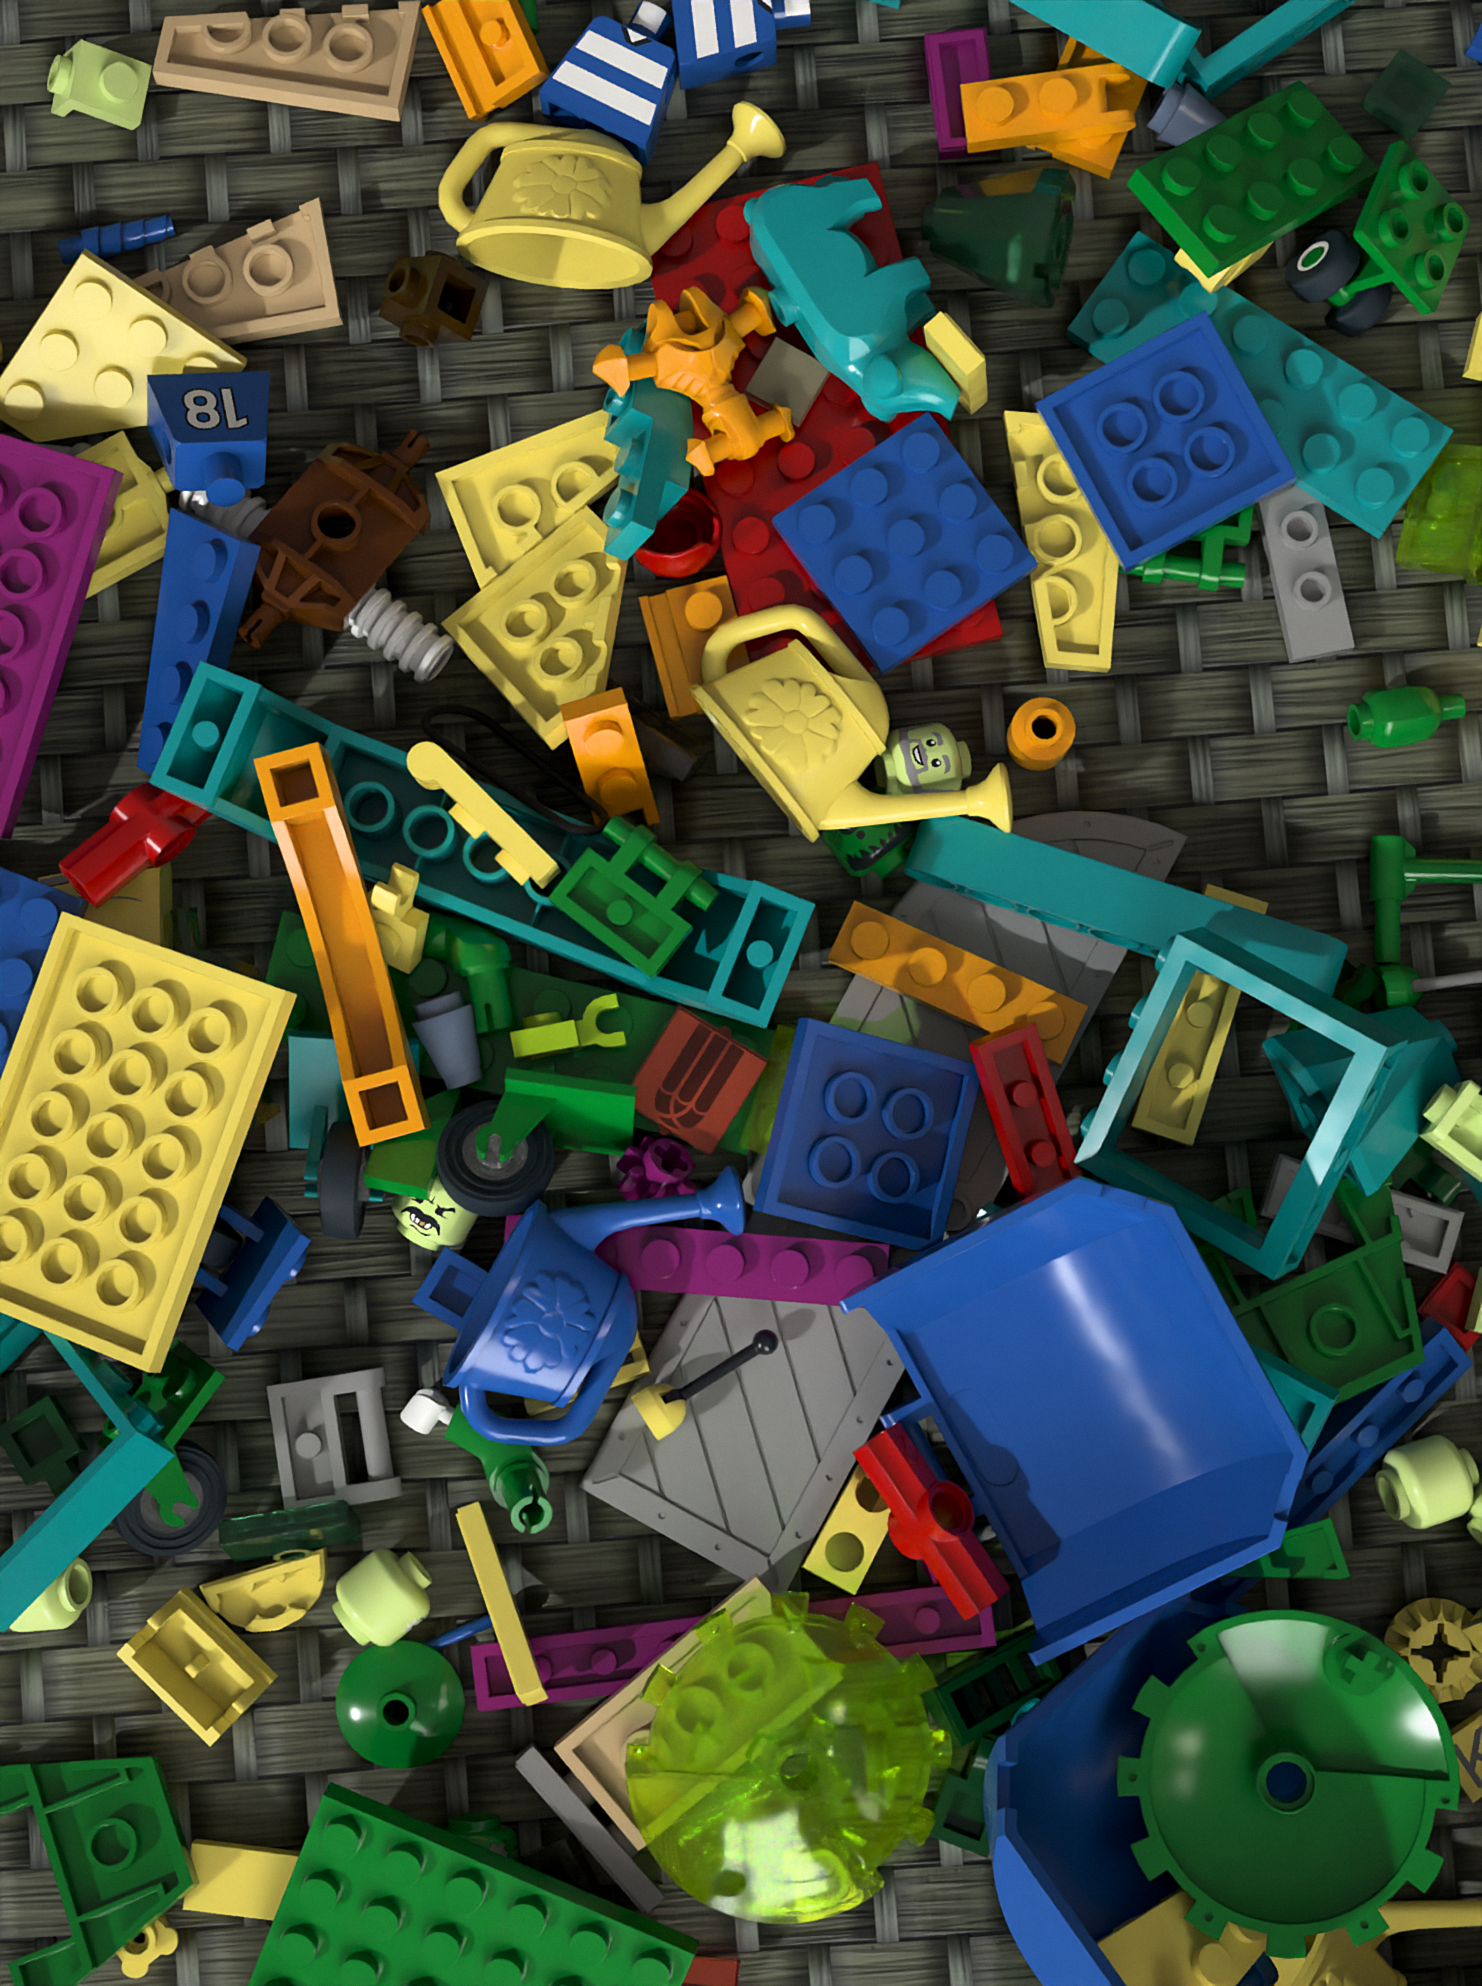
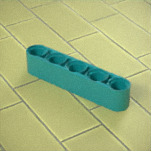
[1008,0,1202,90]

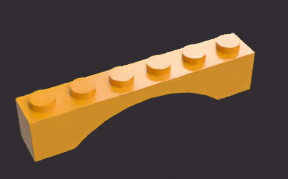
[253,742,432,1147]

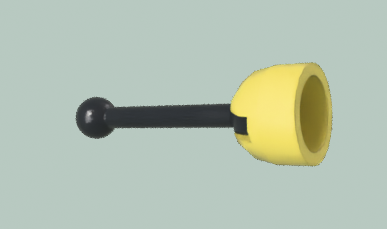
[631,1329,778,1441]

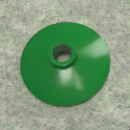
[335,1638,466,1769]

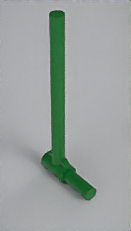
[1369,835,1482,965]

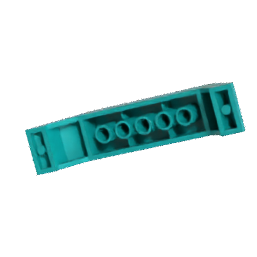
[149,661,816,1029]

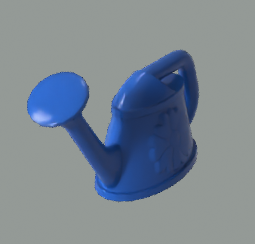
[442,1165,746,1446]

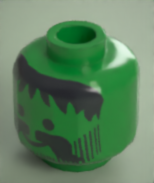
[821,782,915,880]

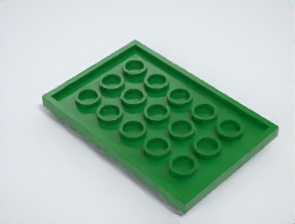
[248,1782,699,1986]

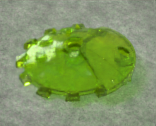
[624,1591,952,1924]

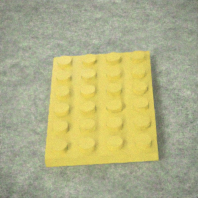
[0,911,297,1373]

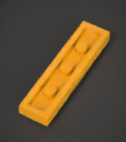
[827,900,1088,1068]

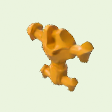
[593,286,795,476]

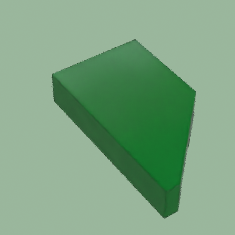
[363,1088,462,1201]

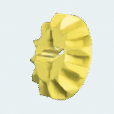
[1384,1598,1482,1704]

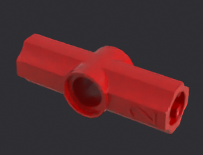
[59,782,213,909]
[852,1421,1011,1620]

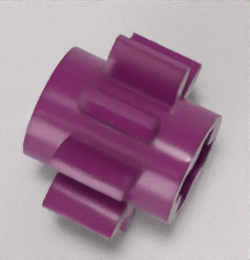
[616,1135,698,1201]

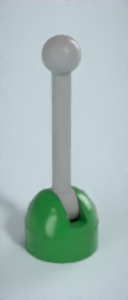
[1372,964,1482,1012]

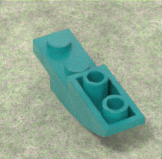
[602,318,693,561]

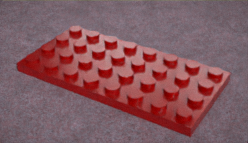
[650,161,1003,675]

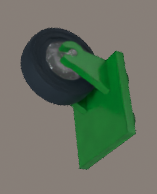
[436,1067,637,1217]
[98,1338,227,1557]

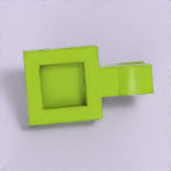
[510,993,627,1062]

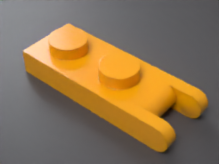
[960,62,1136,154]
[559,687,661,826]

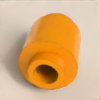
[1006,697,1076,771]

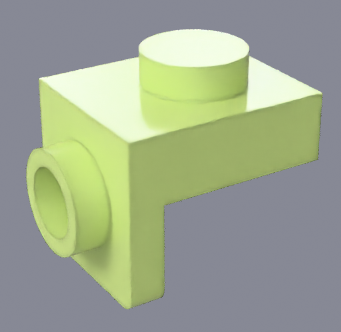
[47,39,152,130]
[1418,1079,1482,1182]

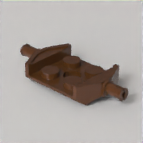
[238,430,431,649]

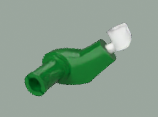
[400,1388,553,1534]

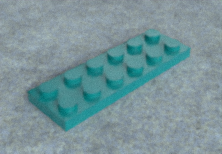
[1066,231,1454,539]

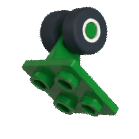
[1284,140,1471,338]

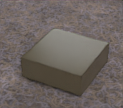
[745,337,831,427]

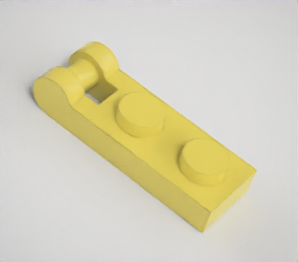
[406,741,561,889]

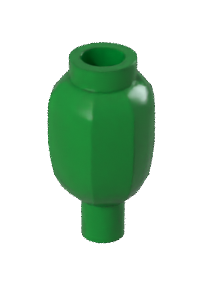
[1347,684,1466,748]

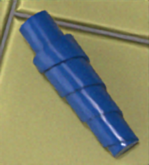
[57,214,176,265]

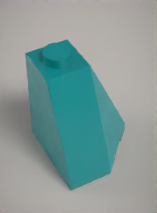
[1261,1005,1462,1197]

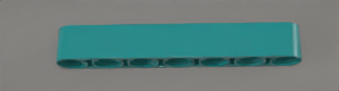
[903,815,1348,997]

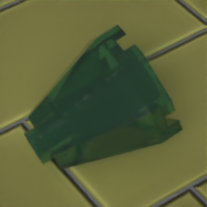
[921,167,1076,308]

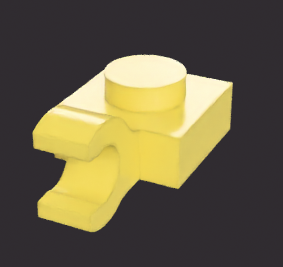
[368,862,429,974]

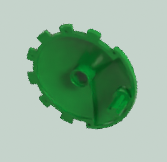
[1116,1608,1460,1959]

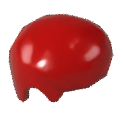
[634,487,723,579]

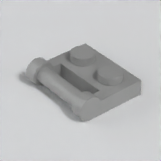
[266,1367,403,1516]

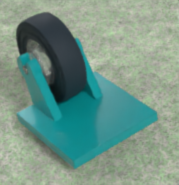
[288,1030,420,1239]

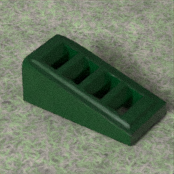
[919,1626,1066,1748]

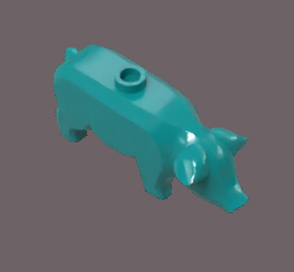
[743,173,961,424]

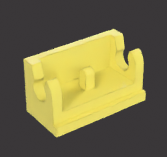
[117,1585,278,1746]

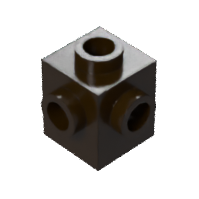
[378,250,489,349]

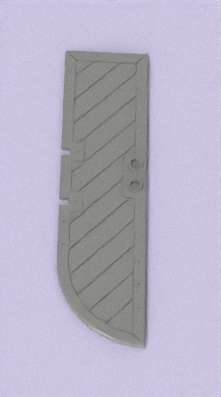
[579,811,1188,1600]

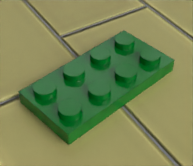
[1126,80,1379,279]

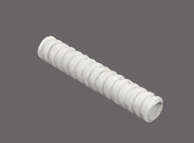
[179,489,454,684]

